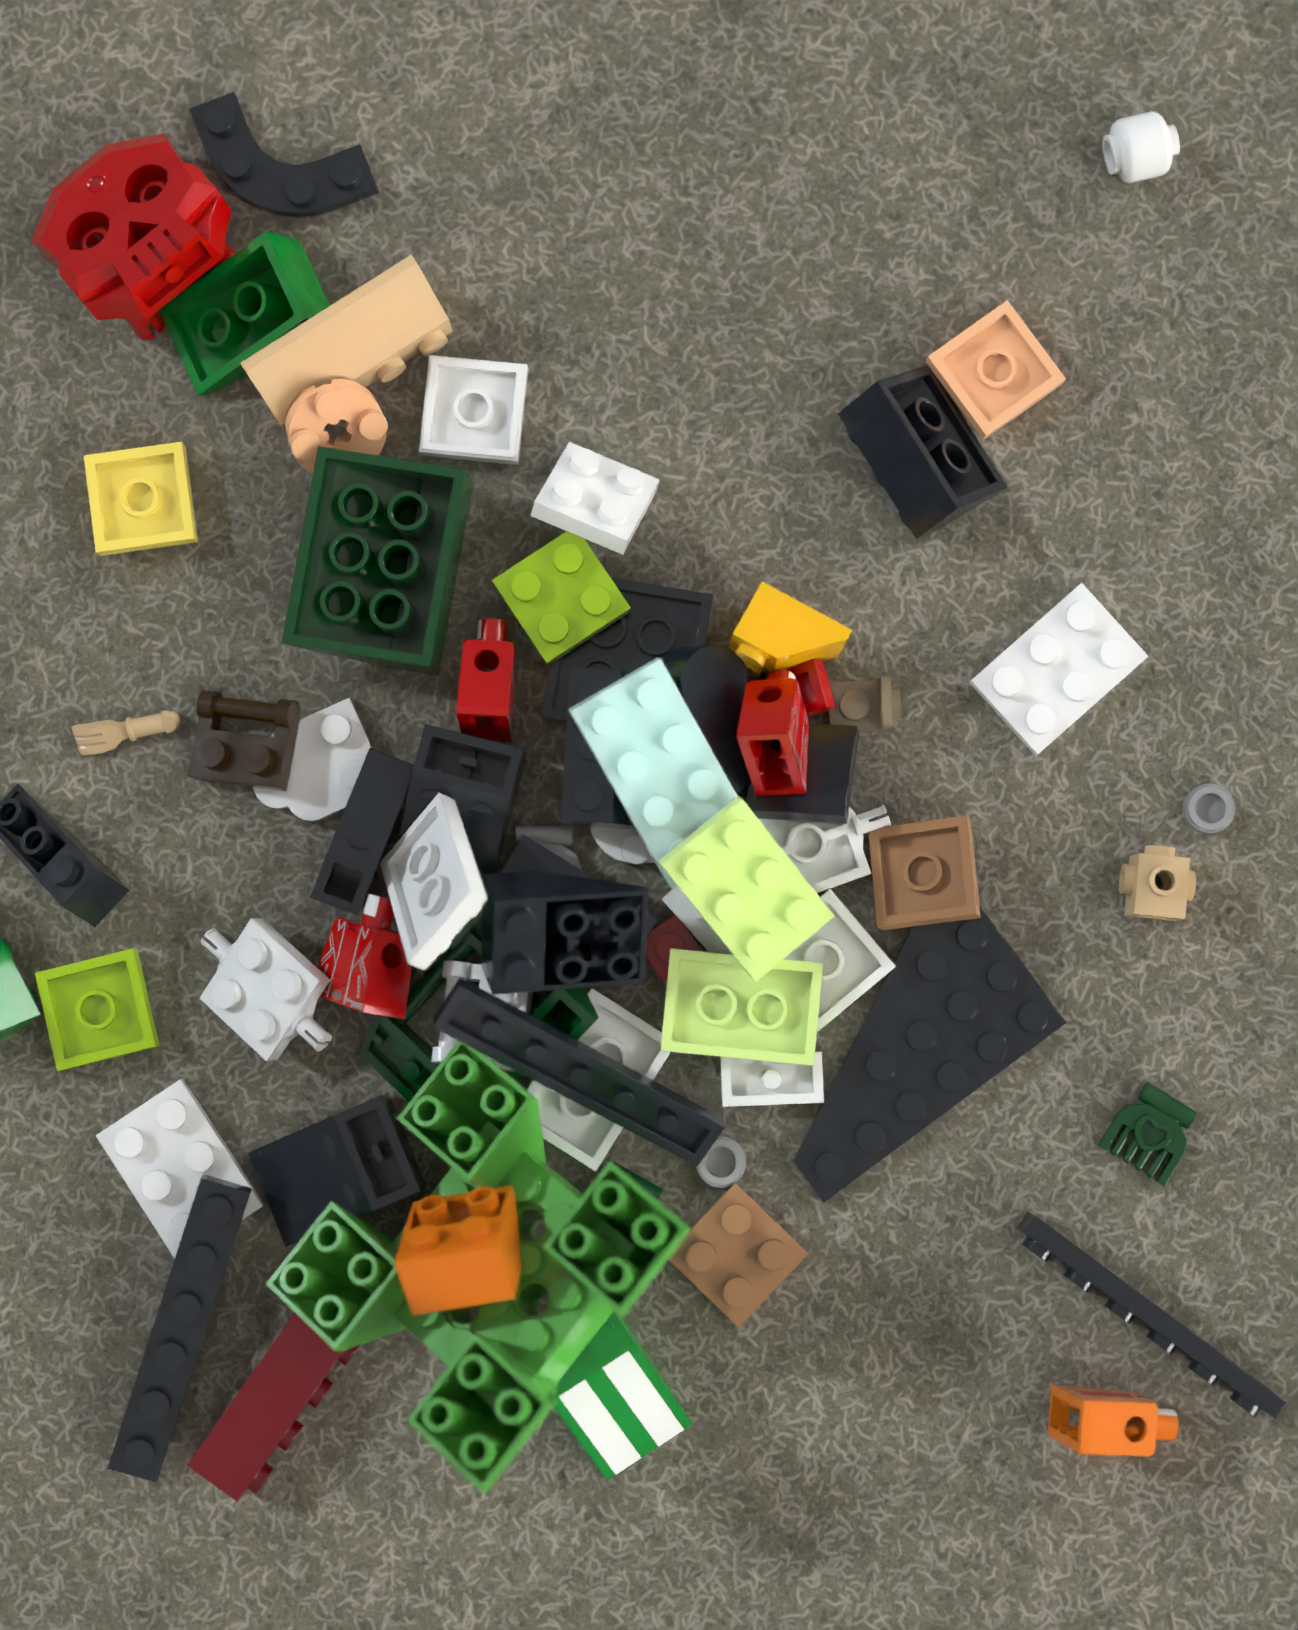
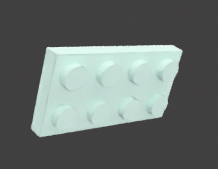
[568,658,737,889]

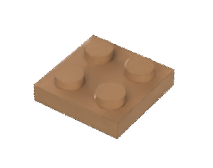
[868,815,981,931]
[668,1183,809,1328]

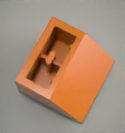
[394,1185,522,1315]

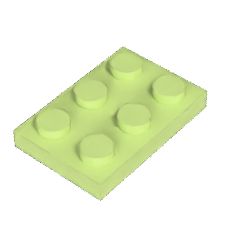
[658,796,835,982]
[660,948,823,1066]

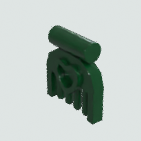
[1097,1082,1197,1186]

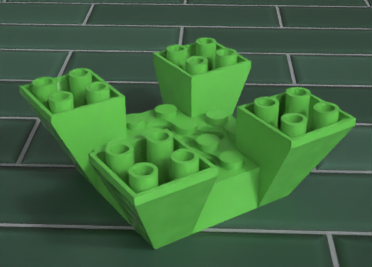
[266,1041,691,1493]

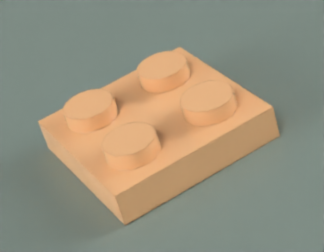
[926,300,1066,440]

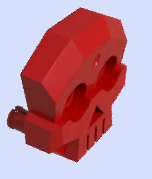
[31,133,236,340]

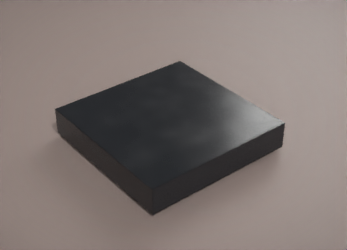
[746,724,859,823]

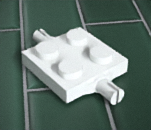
[759,805,891,893]
[200,918,332,1061]

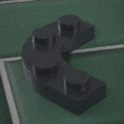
[189,91,379,217]

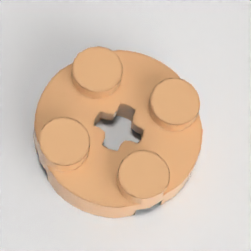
[285,379,388,474]

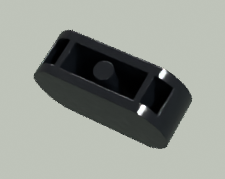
[661,645,751,794]

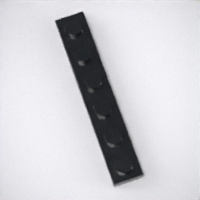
[433,978,725,1167]
[107,1174,252,1483]
[1017,1212,1288,1419]

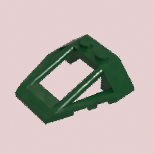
[358,908,599,1102]

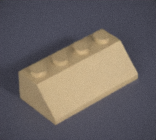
[240,254,453,435]

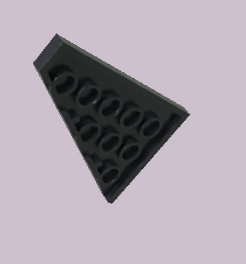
[793,905,1067,1202]

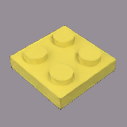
[84,442,198,556]

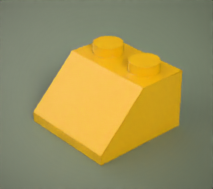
[729,581,852,677]

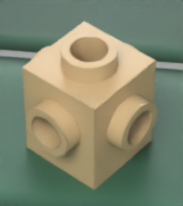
[1119,845,1196,921]

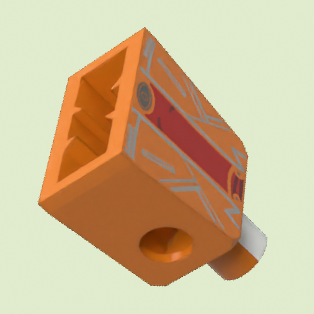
[1048,1384,1178,1456]

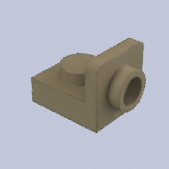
[828,677,901,732]

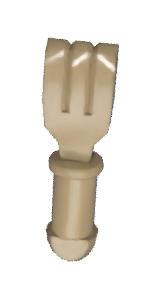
[71,710,181,756]

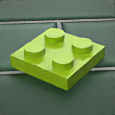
[492,531,631,666]
[35,948,160,1071]

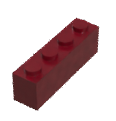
[187,1312,360,1502]

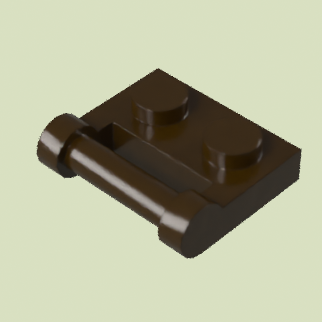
[188,690,301,791]

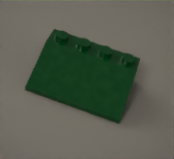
[281,446,473,676]

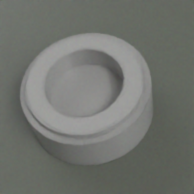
[1183,783,1235,834]
[696,1136,746,1188]

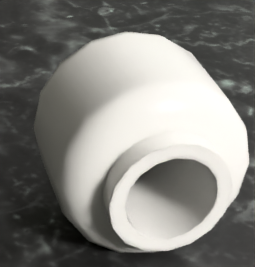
[1102,112,1180,183]

